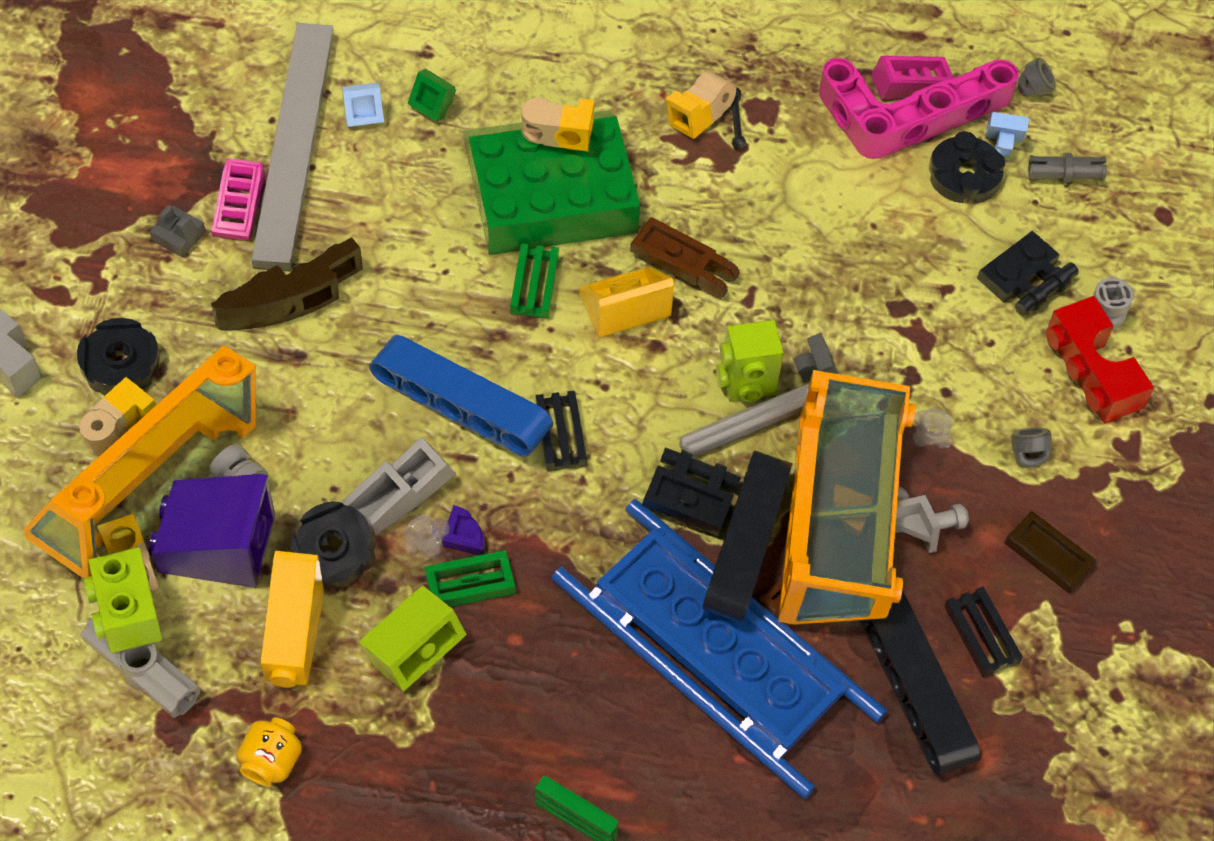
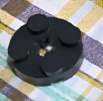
[929,131,1006,203]
[77,318,160,393]
[291,501,376,587]

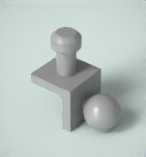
[887,486,969,553]

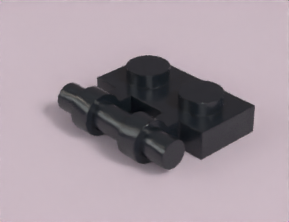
[977,230,1079,316]
[642,447,741,536]

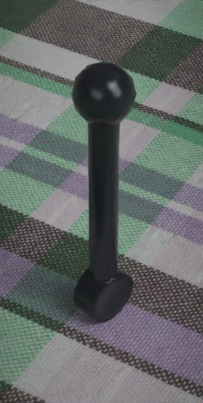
[731,87,746,150]

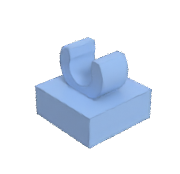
[342,82,384,127]
[985,112,1029,157]

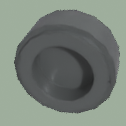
[1018,58,1055,97]
[1011,427,1053,467]

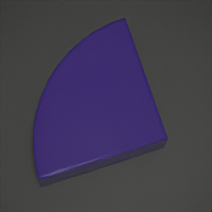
[442,505,484,555]

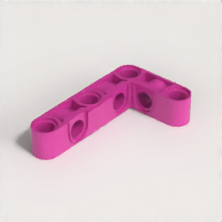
[819,58,1019,159]

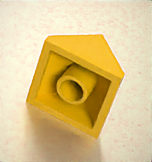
[578,266,674,338]

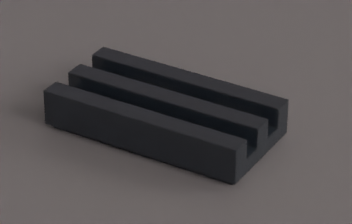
[535,390,587,471]
[944,586,1023,677]

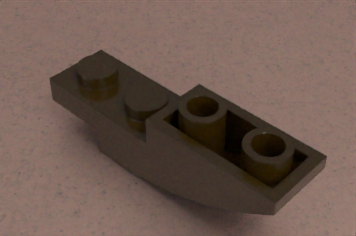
[211,237,363,330]

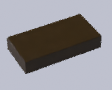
[1004,511,1097,594]

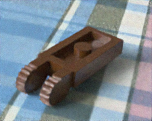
[630,217,740,299]

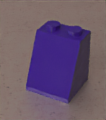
[148,474,276,588]

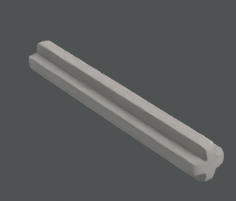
[679,383,809,457]

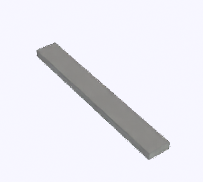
[251,23,334,271]

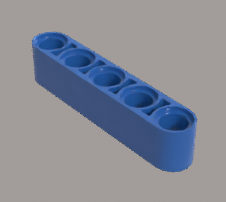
[369,335,553,457]

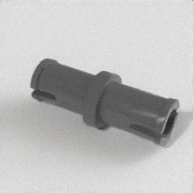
[1028,153,1107,183]

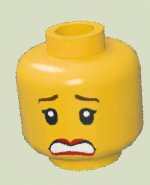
[236,717,302,787]

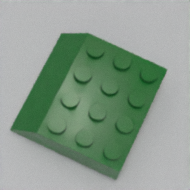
[463,110,640,255]

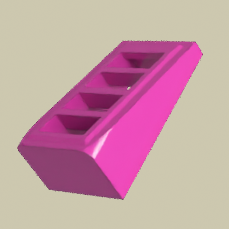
[872,56,954,100]
[211,158,266,241]

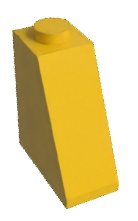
[261,551,325,688]

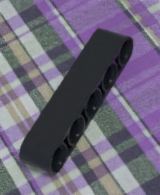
[701,450,793,623]
[853,589,980,776]

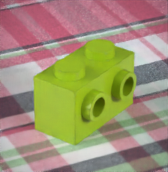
[716,320,784,402]
[84,547,163,654]
[359,585,467,692]

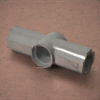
[81,617,200,718]

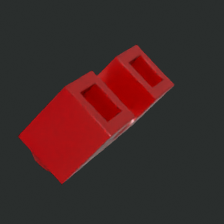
[1046,296,1154,424]

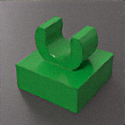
[407,69,457,121]

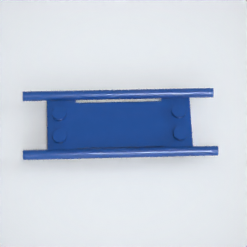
[551,499,888,800]

